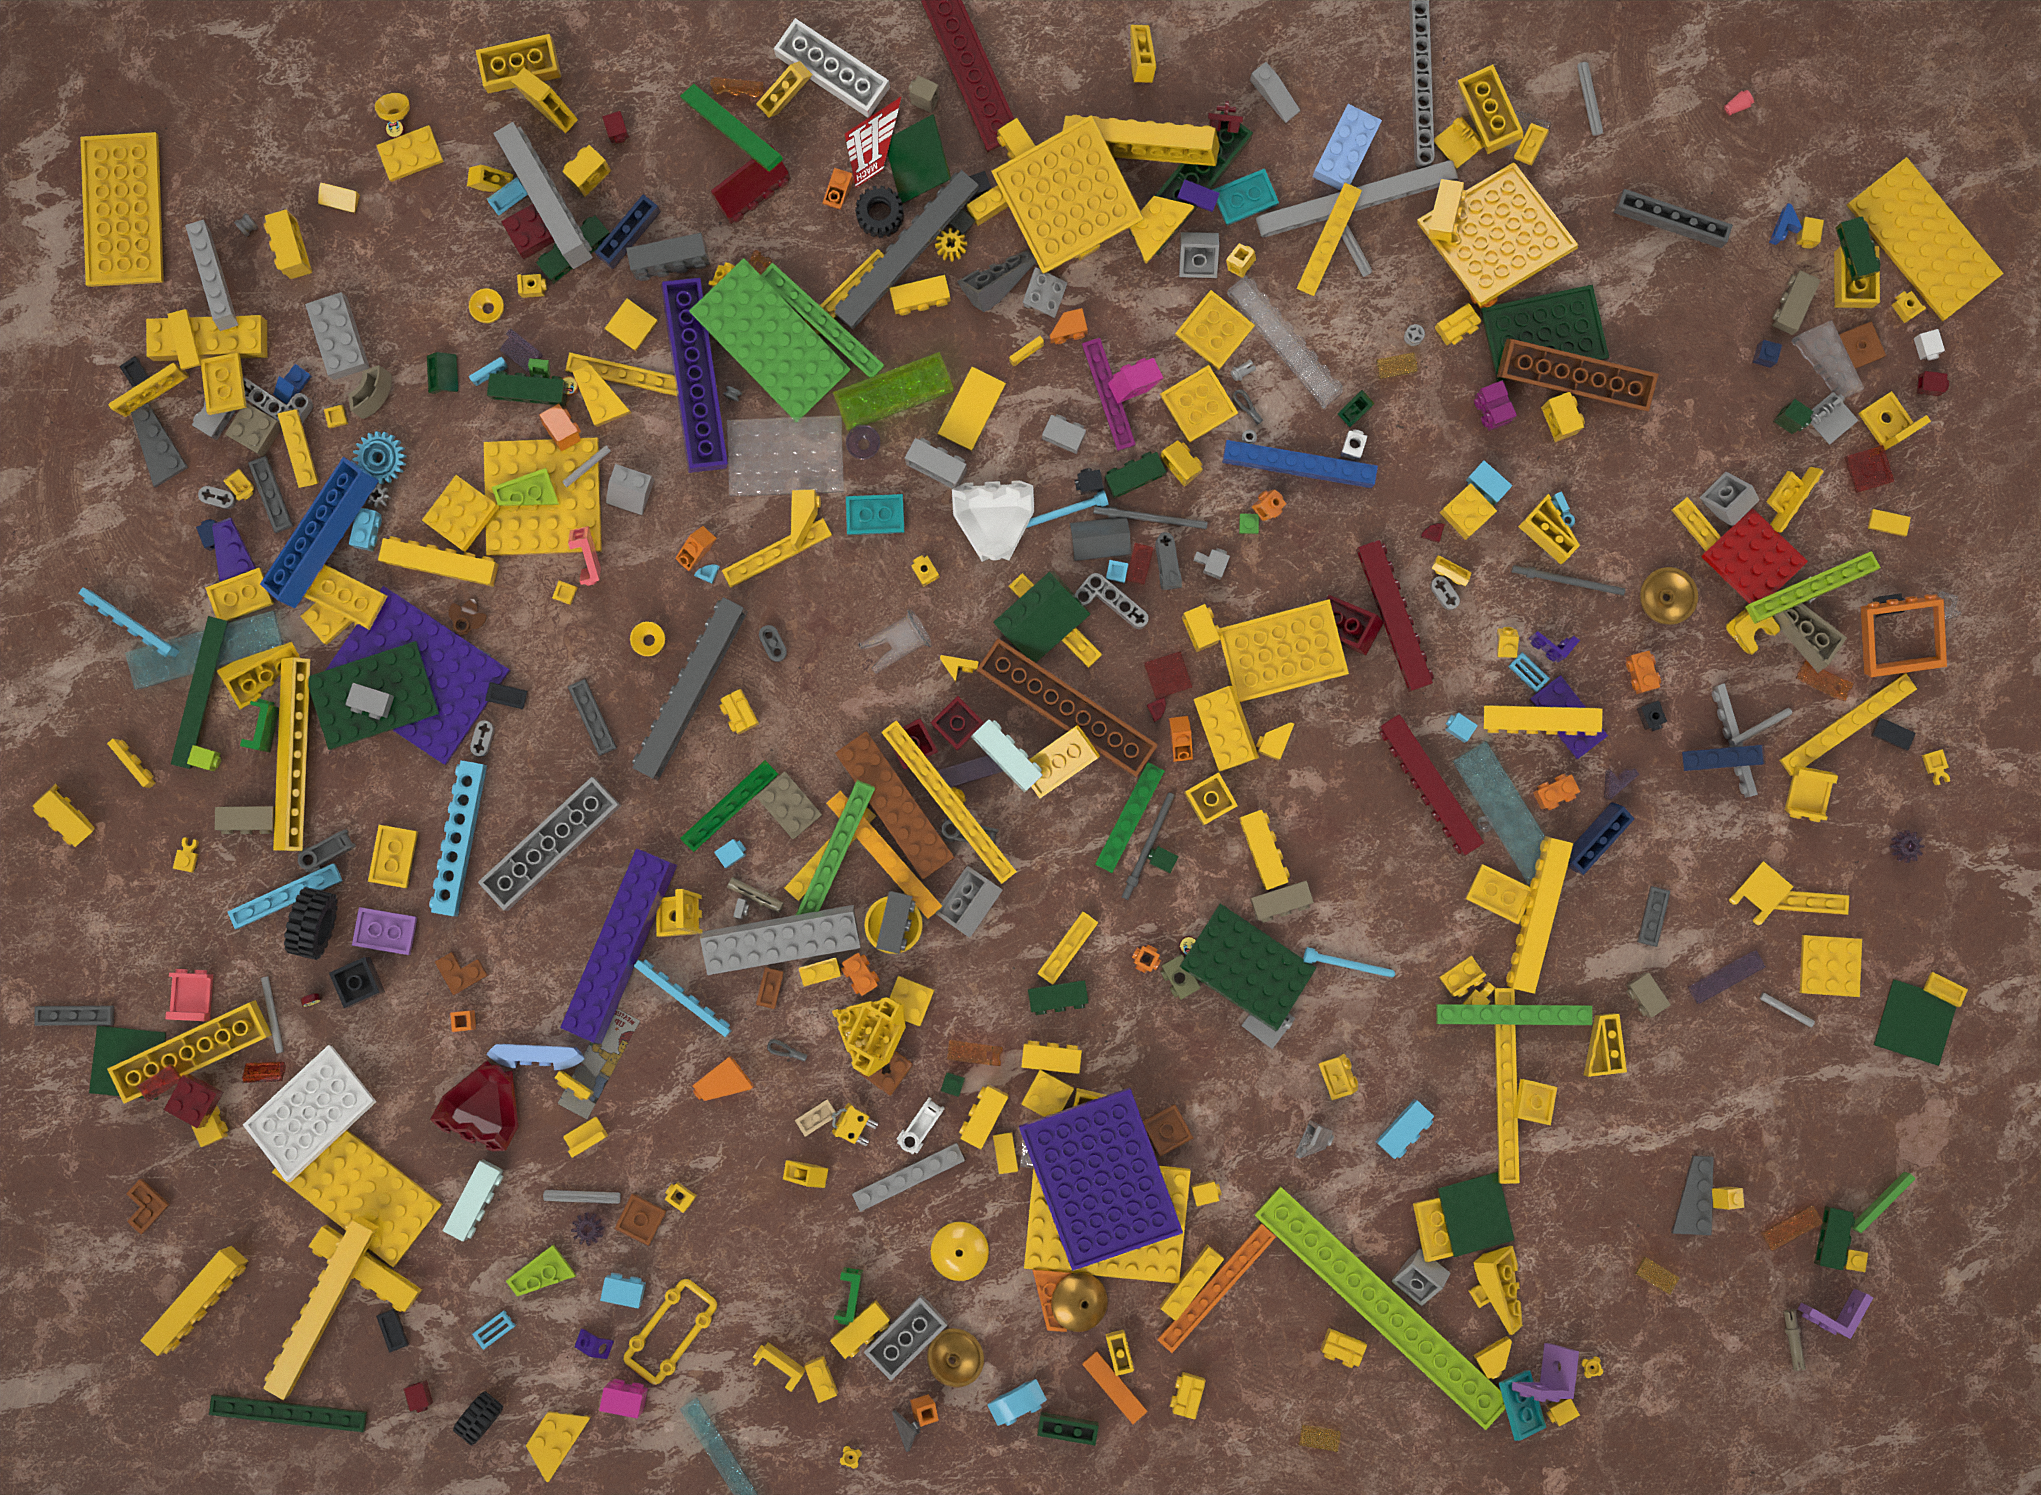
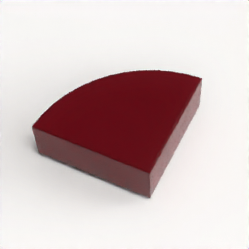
[1421,523,1445,543]
[1147,697,1166,723]

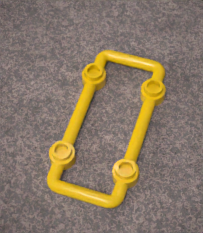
[623,1279,717,1385]

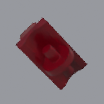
[1208,100,1243,133]

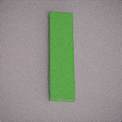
[1852,1172,1915,1233]

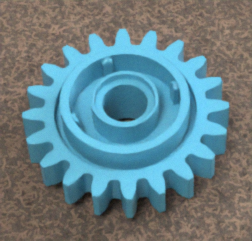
[353,431,407,485]

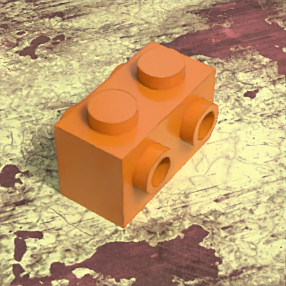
[1626,650,1661,694]
[1533,773,1580,810]
[841,953,880,996]

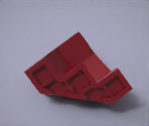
[430,1061,519,1152]

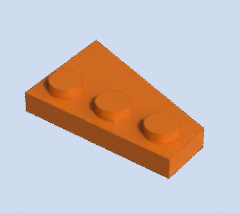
[1032,1269,1071,1332]

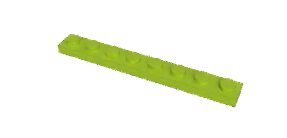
[1745,551,1881,624]

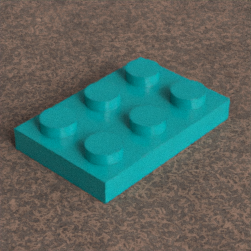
[1213,168,1279,226]
[846,494,904,535]
[1499,1370,1546,1441]

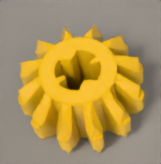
[935,228,967,262]

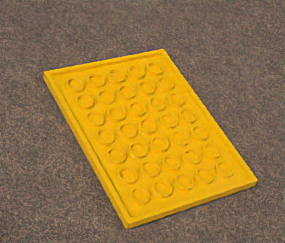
[1024,1166,1191,1283]

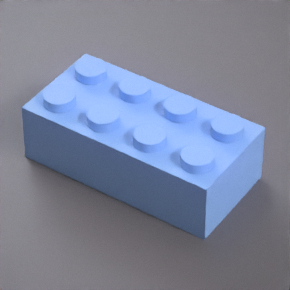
[1312,104,1382,191]

